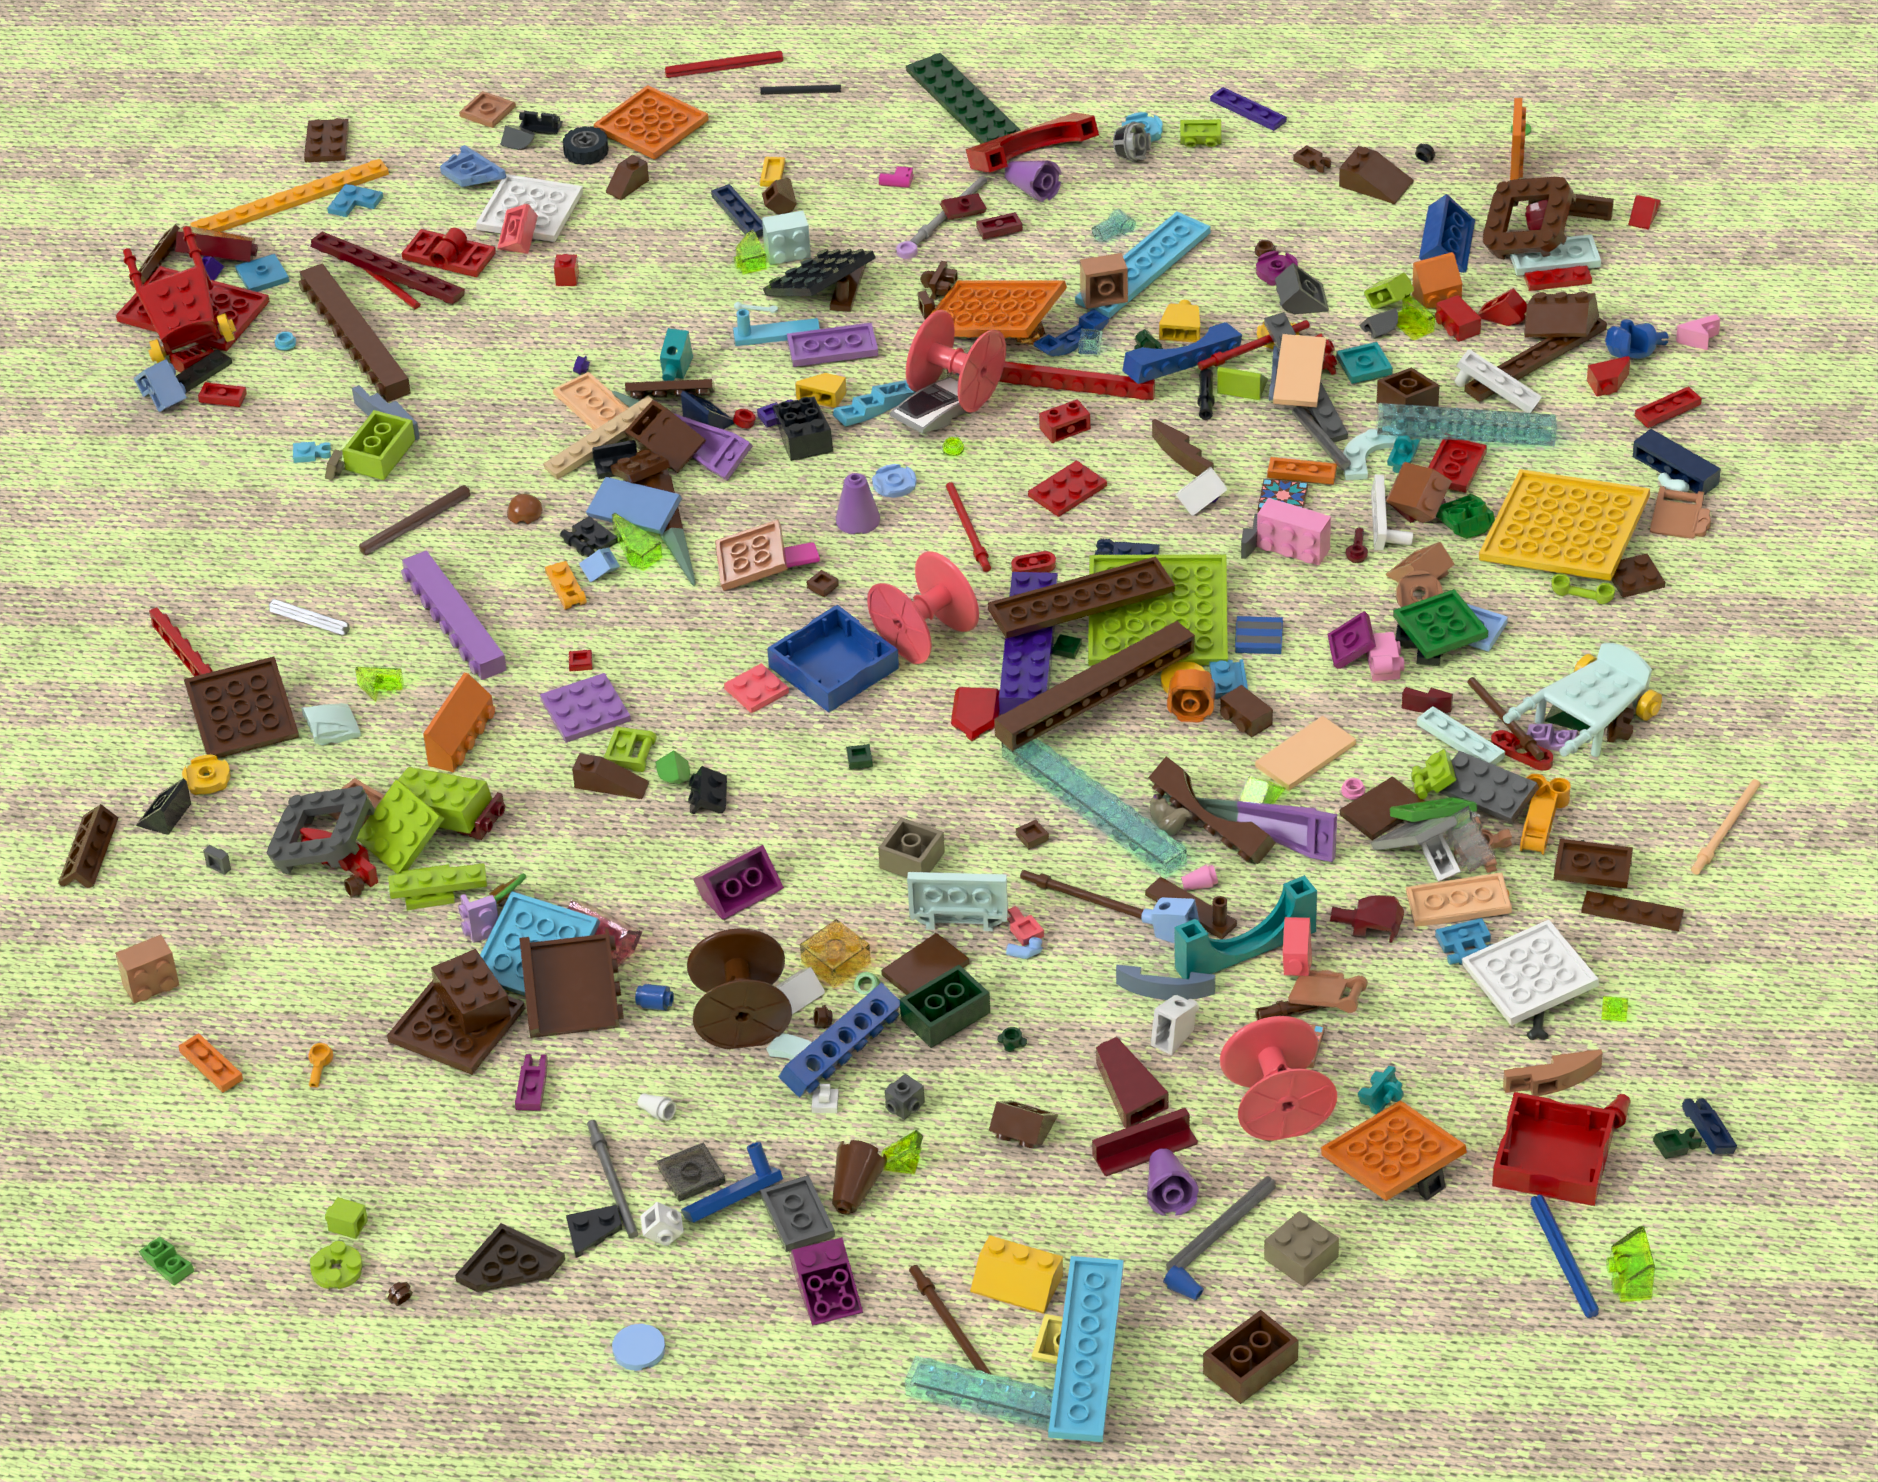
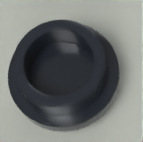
[1415,143,1435,163]

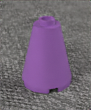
[1005,160,1061,202]
[836,473,880,535]
[1147,1149,1199,1216]

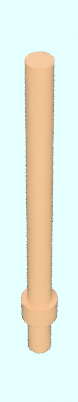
[1691,779,1760,875]

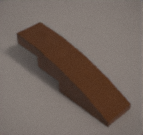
[1152,419,1214,477]

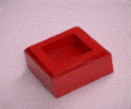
[569,650,593,672]

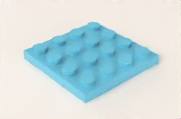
[480,891,600,996]

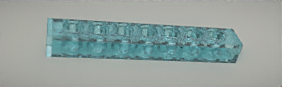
[1376,403,1557,446]

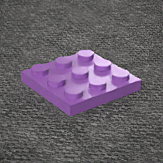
[540,673,631,743]

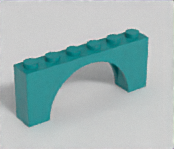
[1174,875,1317,979]

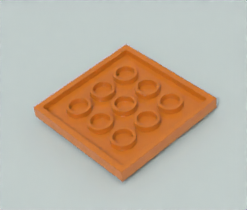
[593,85,709,160]
[1320,1100,1467,1201]

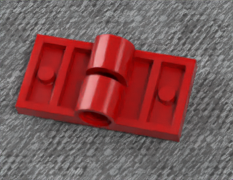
[402,227,496,278]

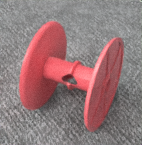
[906,310,1006,413]
[867,551,979,664]
[1220,1016,1337,1141]

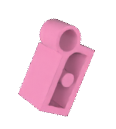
[1366,632,1404,681]

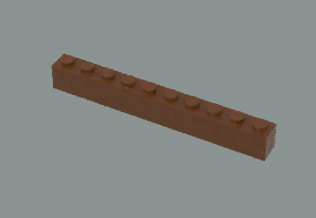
[298,263,411,402]
[995,621,1195,751]

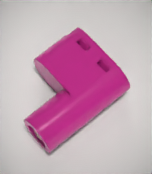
[879,166,914,188]

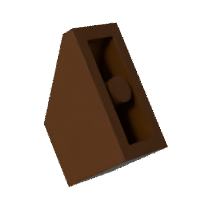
[606,154,649,200]

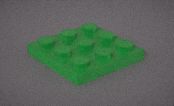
[1393,589,1488,659]

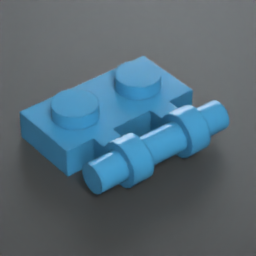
[1435,918,1493,965]

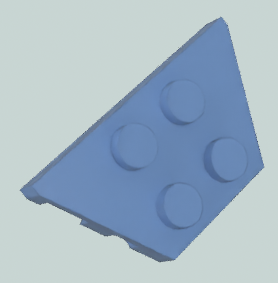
[440,145,507,187]

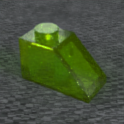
[733,230,767,275]
[1239,776,1286,804]

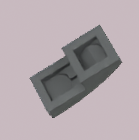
[1241,514,1257,559]

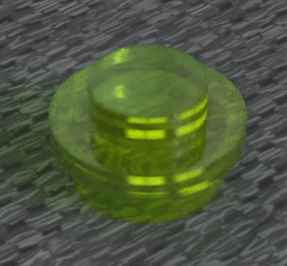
[942,437,964,456]

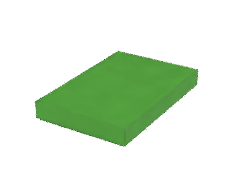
[1390,797,1477,822]

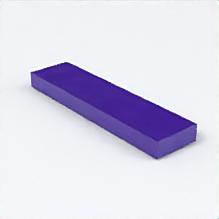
[1210,87,1287,131]

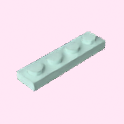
[1417,706,1505,765]

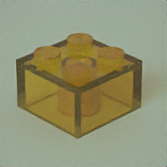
[800,919,871,989]

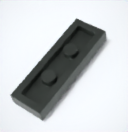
[176,349,232,393]

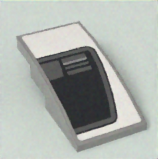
[890,377,966,434]

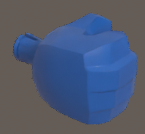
[1605,319,1669,360]

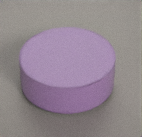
[896,241,918,259]

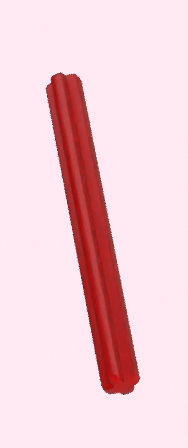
[665,51,783,78]

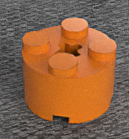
[1167,669,1216,723]

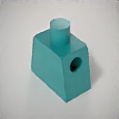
[660,328,693,381]

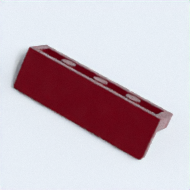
[1092,1108,1198,1176]

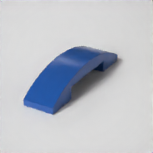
[1034,309,1109,356]

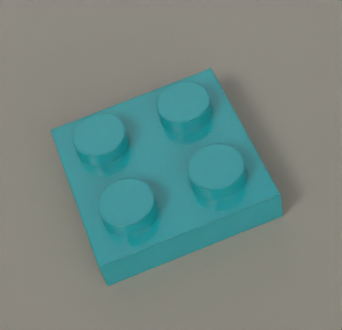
[1336,342,1393,384]

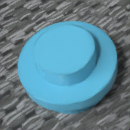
[275,332,296,350]

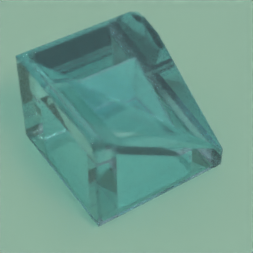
[1078,328,1103,356]

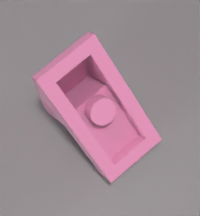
[1676,314,1720,350]

